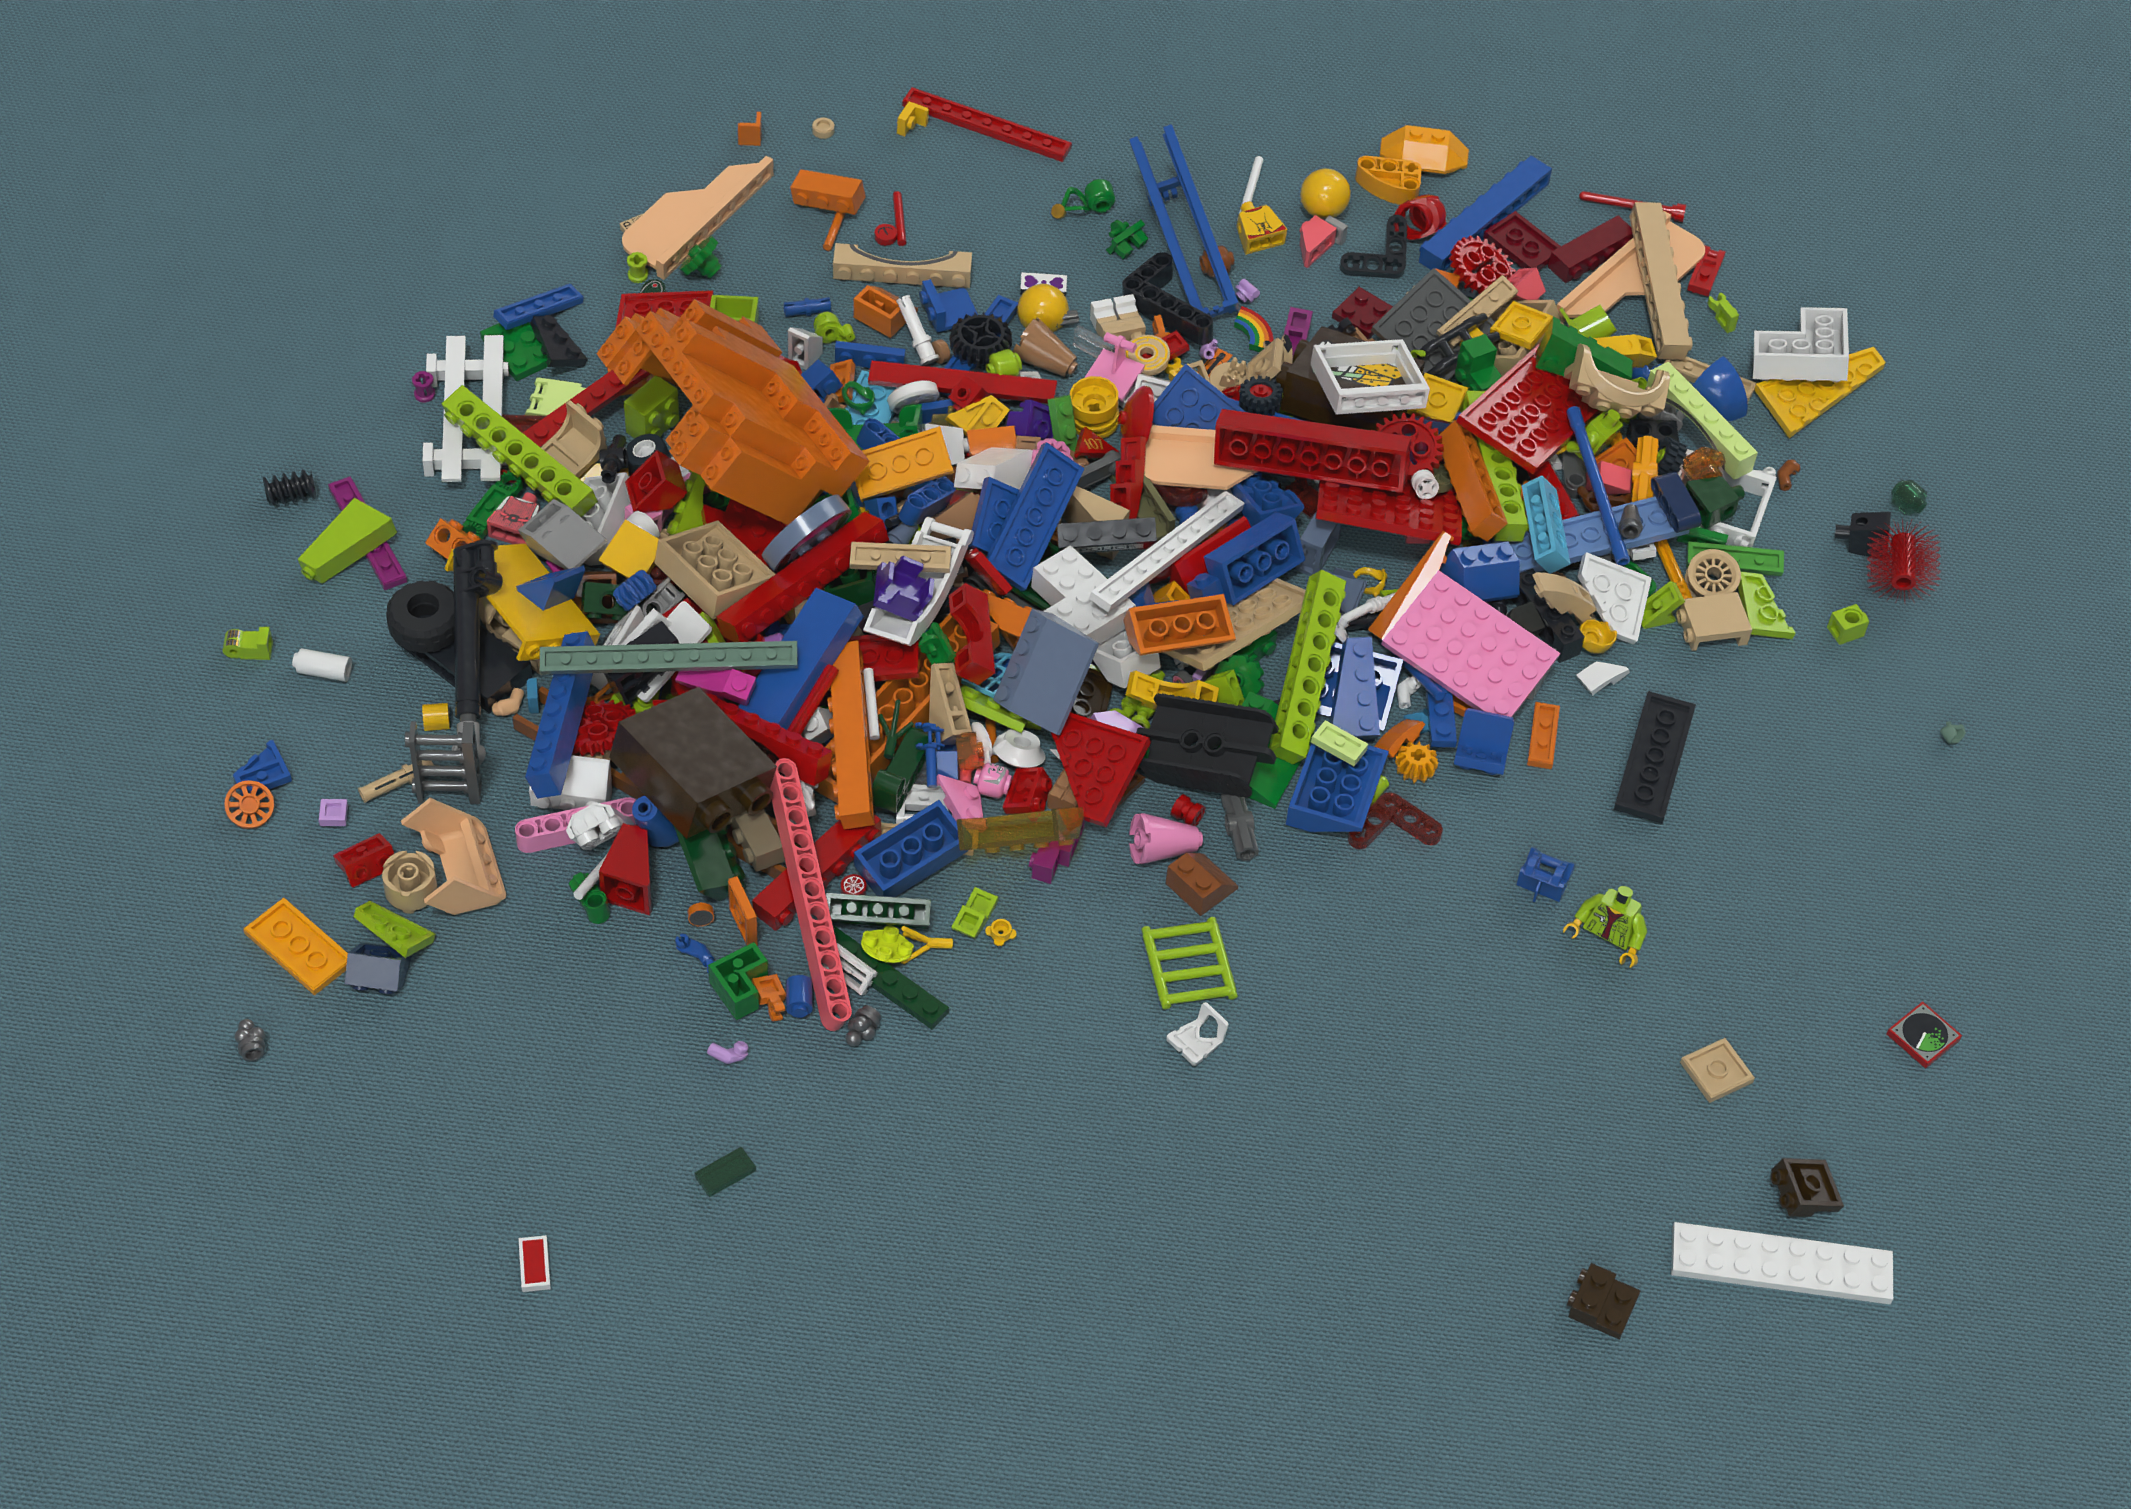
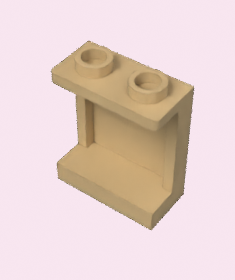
[1676,592,1752,651]

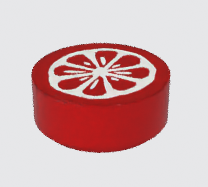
[841,874,867,895]

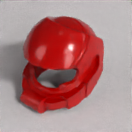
[1393,194,1446,240]

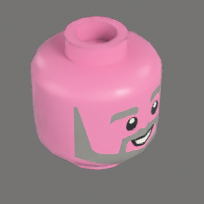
[973,763,1012,799]

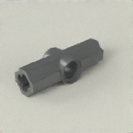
[1221,793,1259,861]

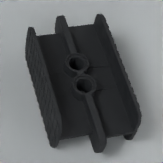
[1136,693,1279,798]

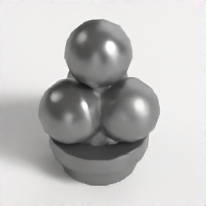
[845,1005,881,1047]
[235,1019,265,1061]

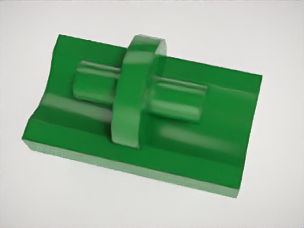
[1106,220,1149,259]
[918,622,956,665]

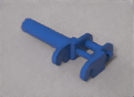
[915,722,945,788]

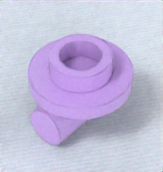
[1235,279,1260,303]

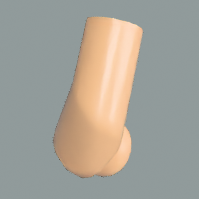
[492,688,524,716]

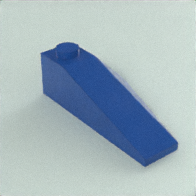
[1230,471,1304,527]

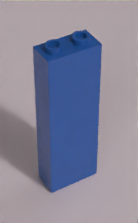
[738,588,864,730]

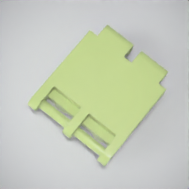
[525,378,586,420]

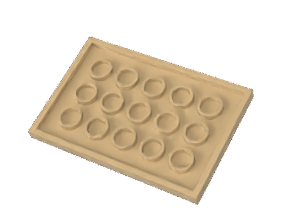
[1162,578,1306,671]

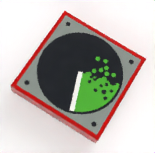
[1887,1002,1962,1069]

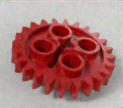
[1449,235,1516,294]
[1371,413,1444,486]
[572,699,636,756]

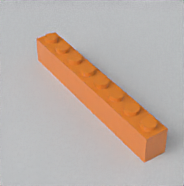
[828,641,875,829]

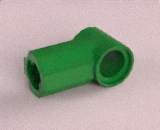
[568,872,610,924]

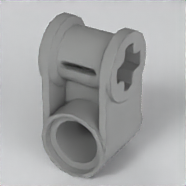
[639,577,685,617]

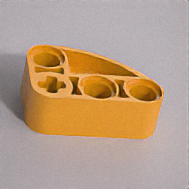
[1355,156,1422,205]

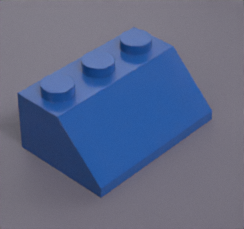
[1440,542,1520,602]

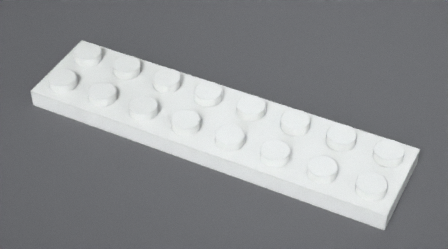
[1671,1222,1893,1305]

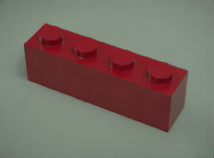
[1548,215,1633,283]

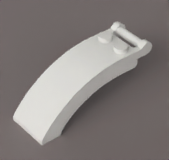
[863,517,974,646]

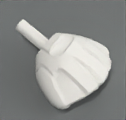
[969,722,992,764]

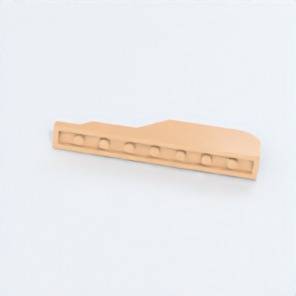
[622,156,774,280]
[1557,211,1705,323]
[1144,425,1258,490]

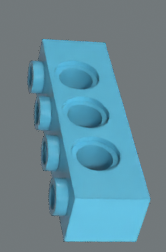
[1522,475,1570,574]

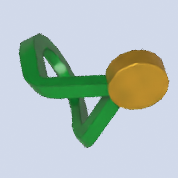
[1051,187,1091,219]

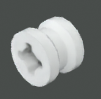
[1411,469,1439,499]

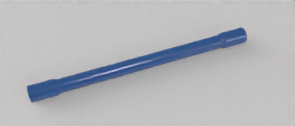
[1566,406,1630,566]

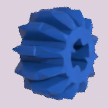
[613,570,656,611]

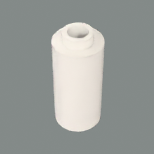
[292,648,352,682]

